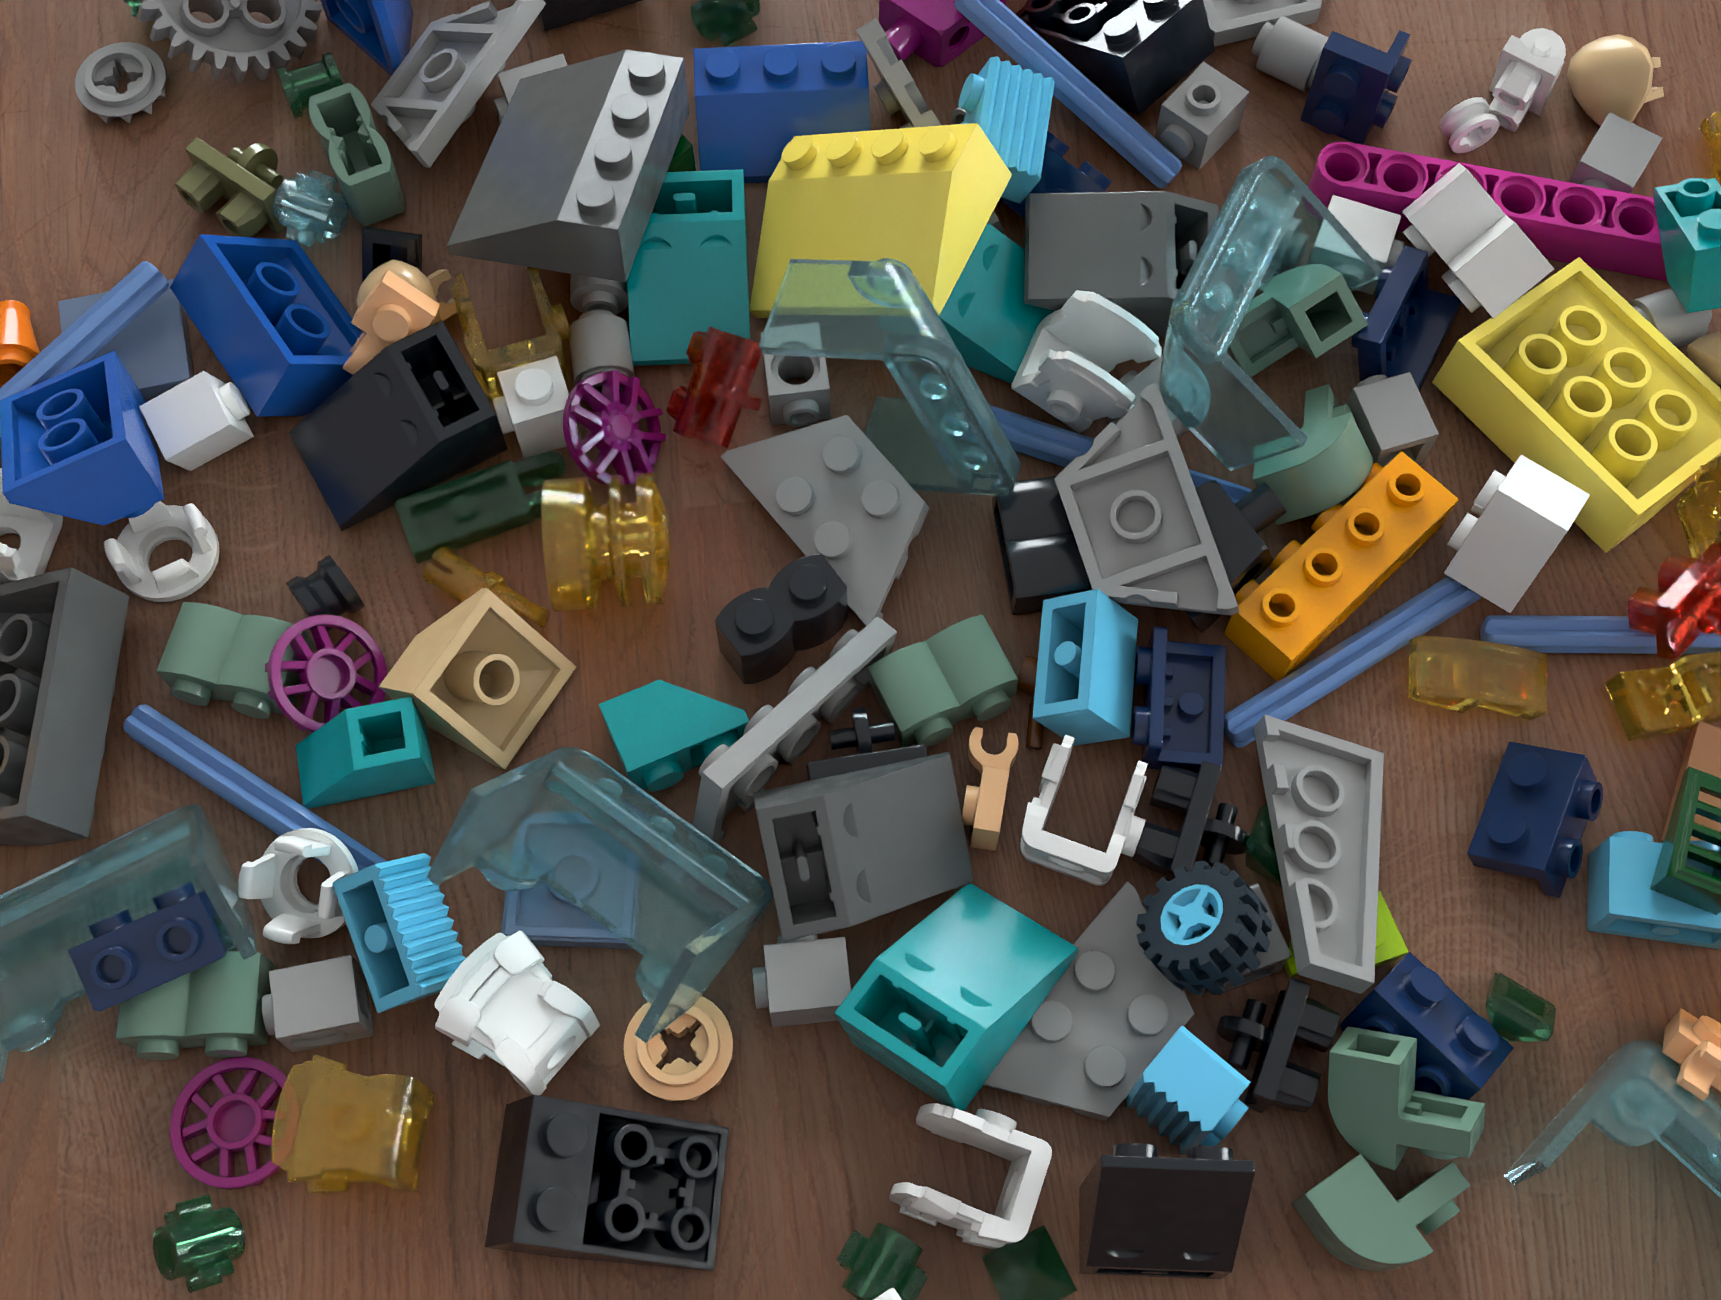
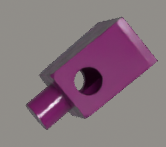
[879,0,1006,67]

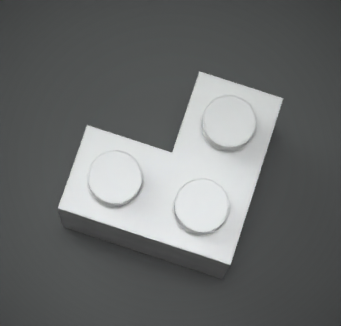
[1402,163,1554,319]
[1444,454,1590,613]

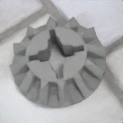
[75,42,169,124]

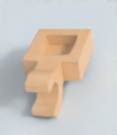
[343,269,440,375]
[962,727,1019,852]
[1662,1008,1721,1101]

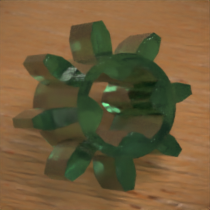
[691,0,760,47]
[153,1194,245,1293]
[836,1223,928,1300]

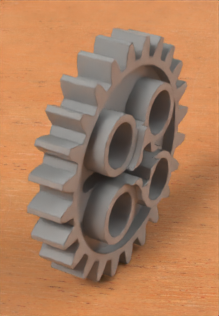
[137,0,322,83]

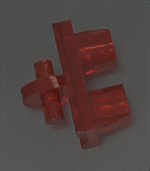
[666,326,764,448]
[1628,543,1721,661]

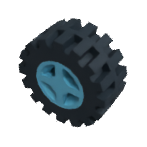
[1136,861,1272,996]

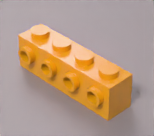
[1224,451,1459,682]

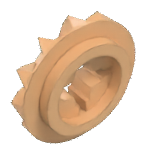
[624,992,733,1103]

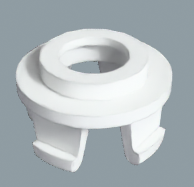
[104,501,220,602]
[238,828,358,944]

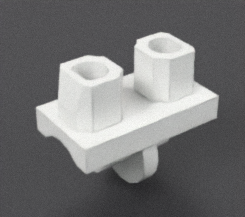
[1488,28,1566,132]

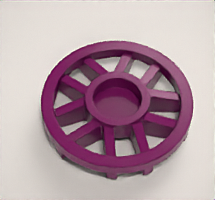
[563,370,666,487]
[265,615,387,733]
[170,1057,305,1190]

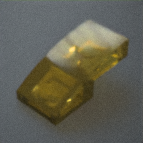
[1409,636,1547,721]
[1605,651,1721,741]

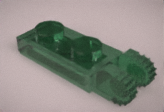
[394,451,579,564]

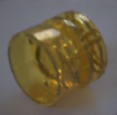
[541,472,671,612]

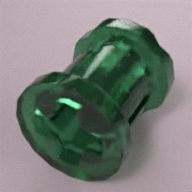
[276,52,343,119]

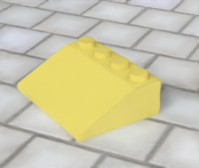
[750,123,1012,319]
[1432,257,1721,553]

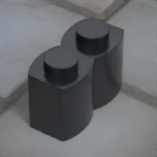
[992,476,1091,615]
[715,554,848,684]

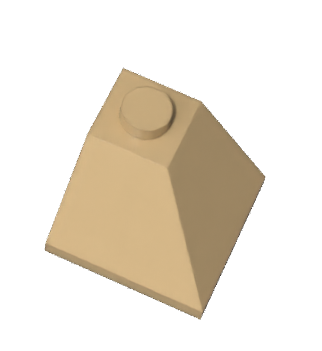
[379,588,576,770]

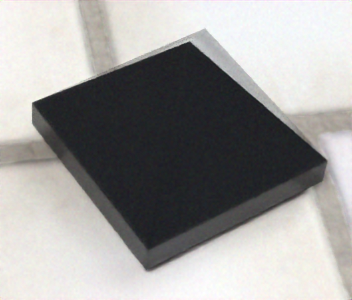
[362,227,422,283]

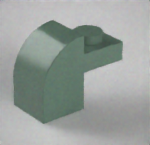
[1213,264,1368,379]
[1253,384,1373,525]
[1328,1026,1485,1170]
[1291,1154,1471,1271]

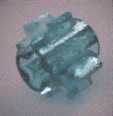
[273,169,349,247]

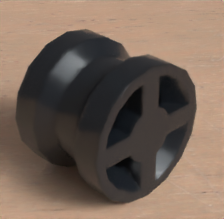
[286,555,365,632]

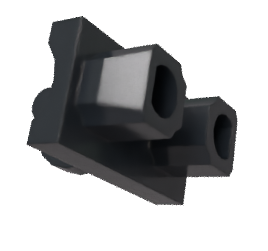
[806,707,927,781]
[1132,760,1250,882]
[1216,977,1340,1113]

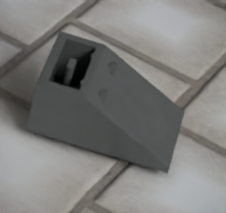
[1024,191,1221,342]
[753,752,974,941]

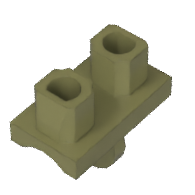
[175,137,290,237]

